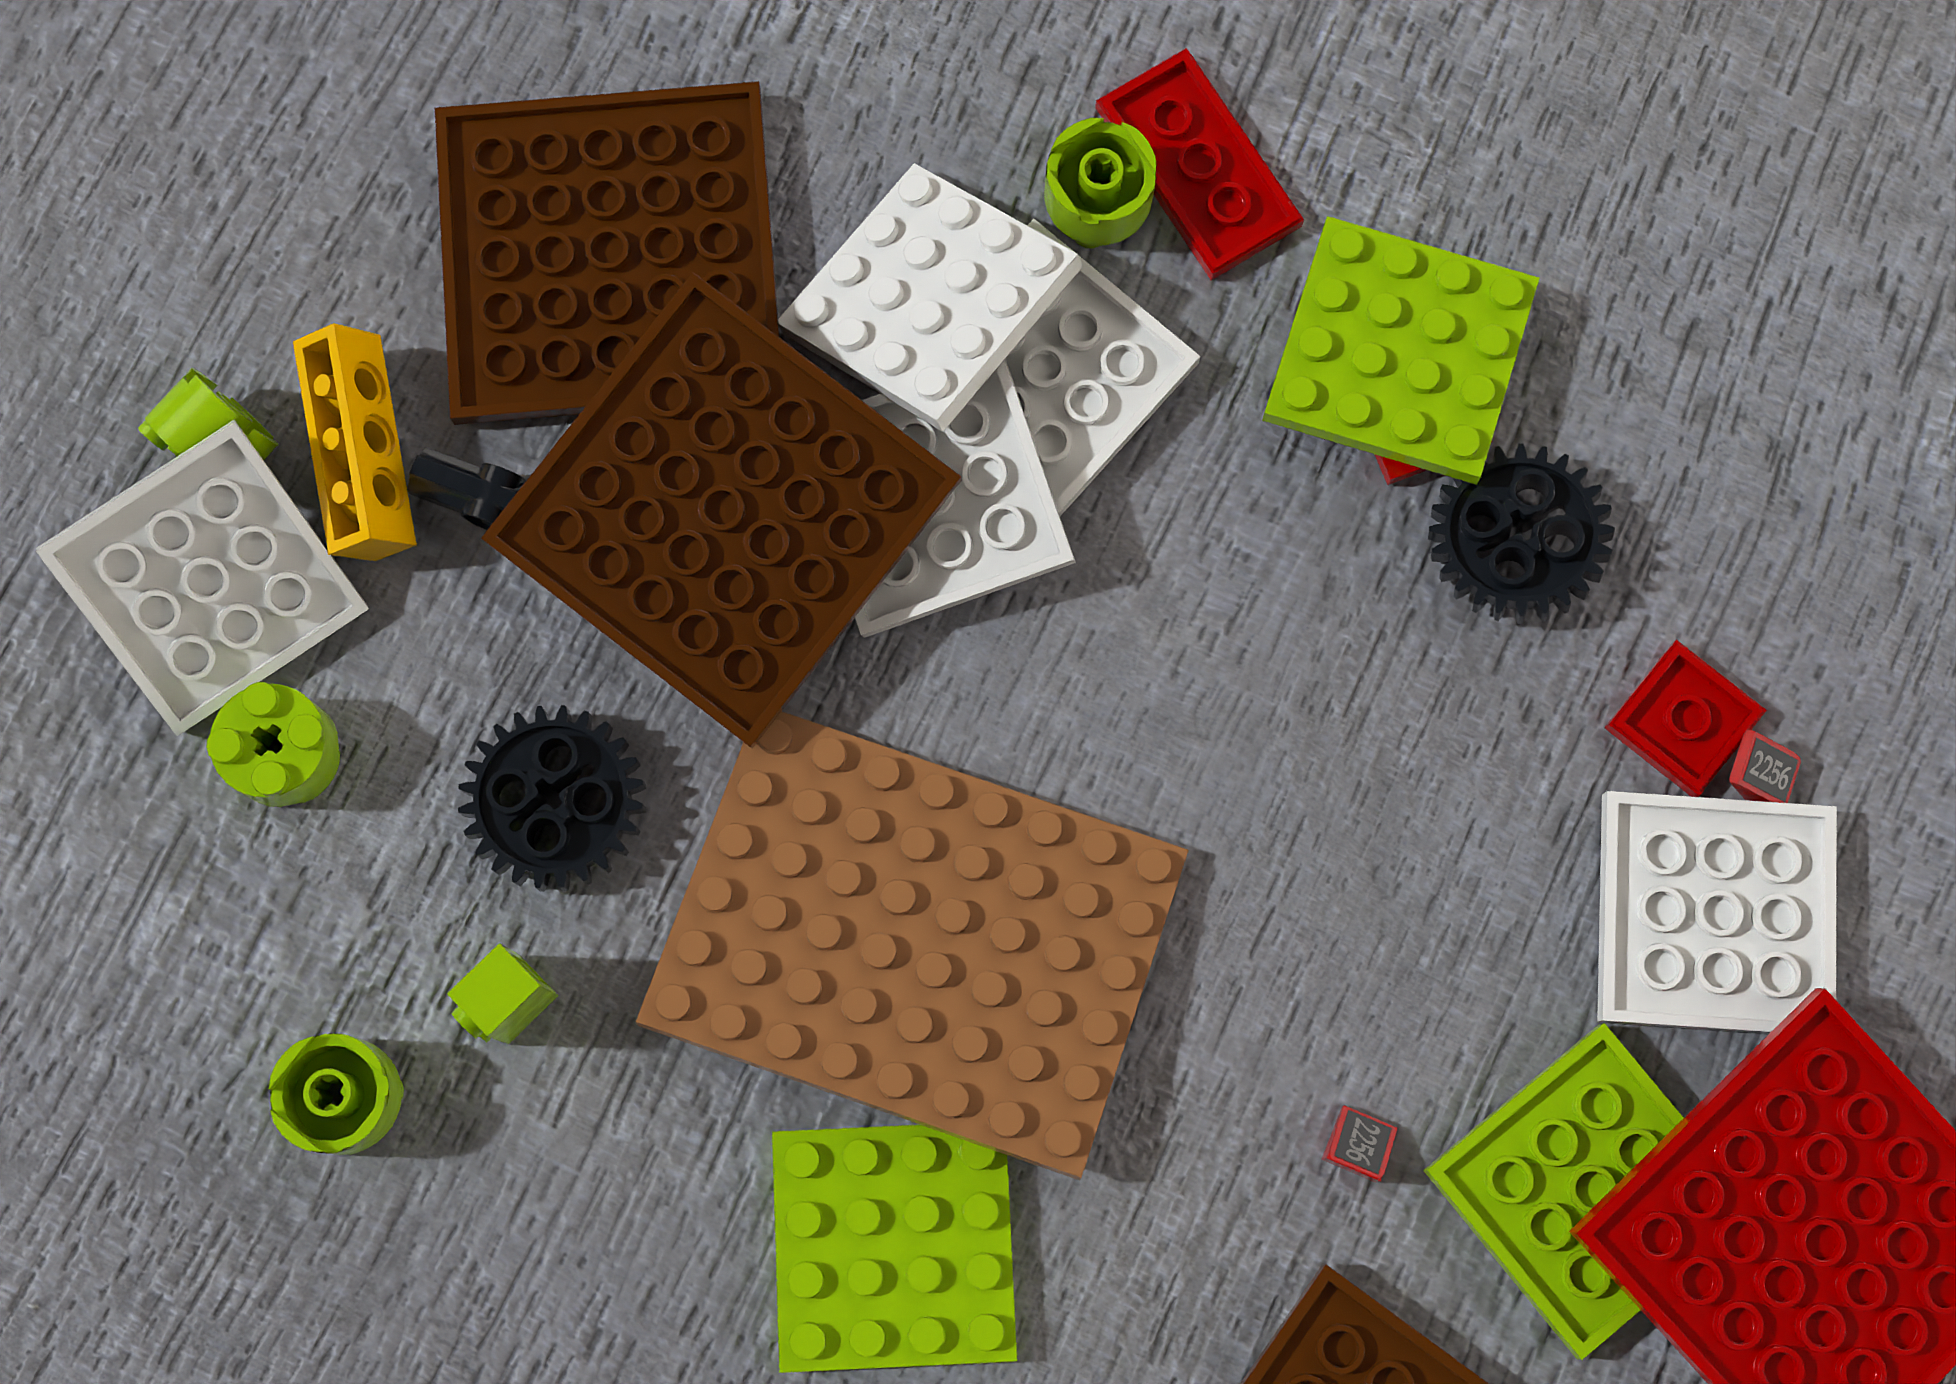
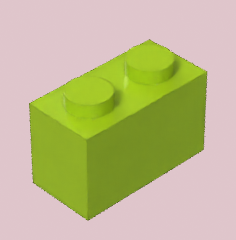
[447,943,559,1045]

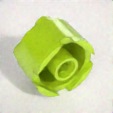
[1044,118,1156,249]
[138,368,279,460]
[206,682,340,807]
[269,1033,404,1155]

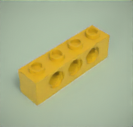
[293,323,417,561]

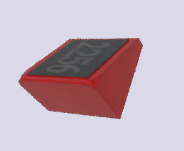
[1729,730,1801,803]
[1321,1105,1398,1183]

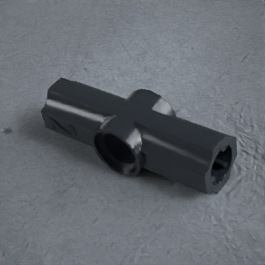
[407,447,527,530]

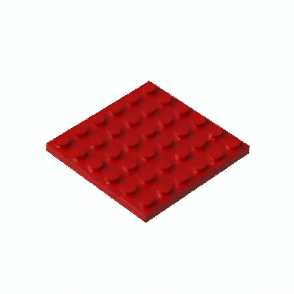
[1569,988,1956,1384]

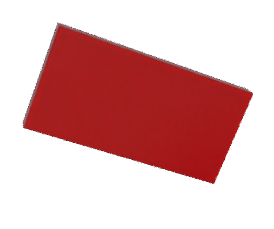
[1095,48,1304,281]

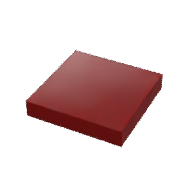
[1604,640,1767,797]

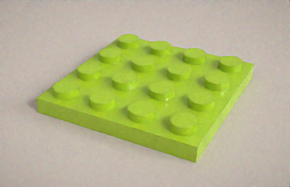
[1262,216,1540,485]
[1423,1023,1684,1360]
[772,1125,1017,1373]

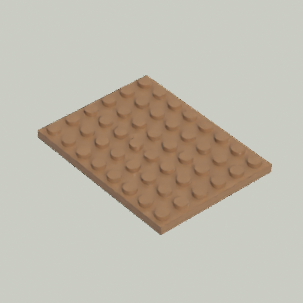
[636,711,1189,1180]

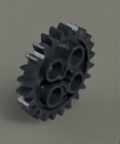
[1428,443,1615,624]
[458,705,646,892]

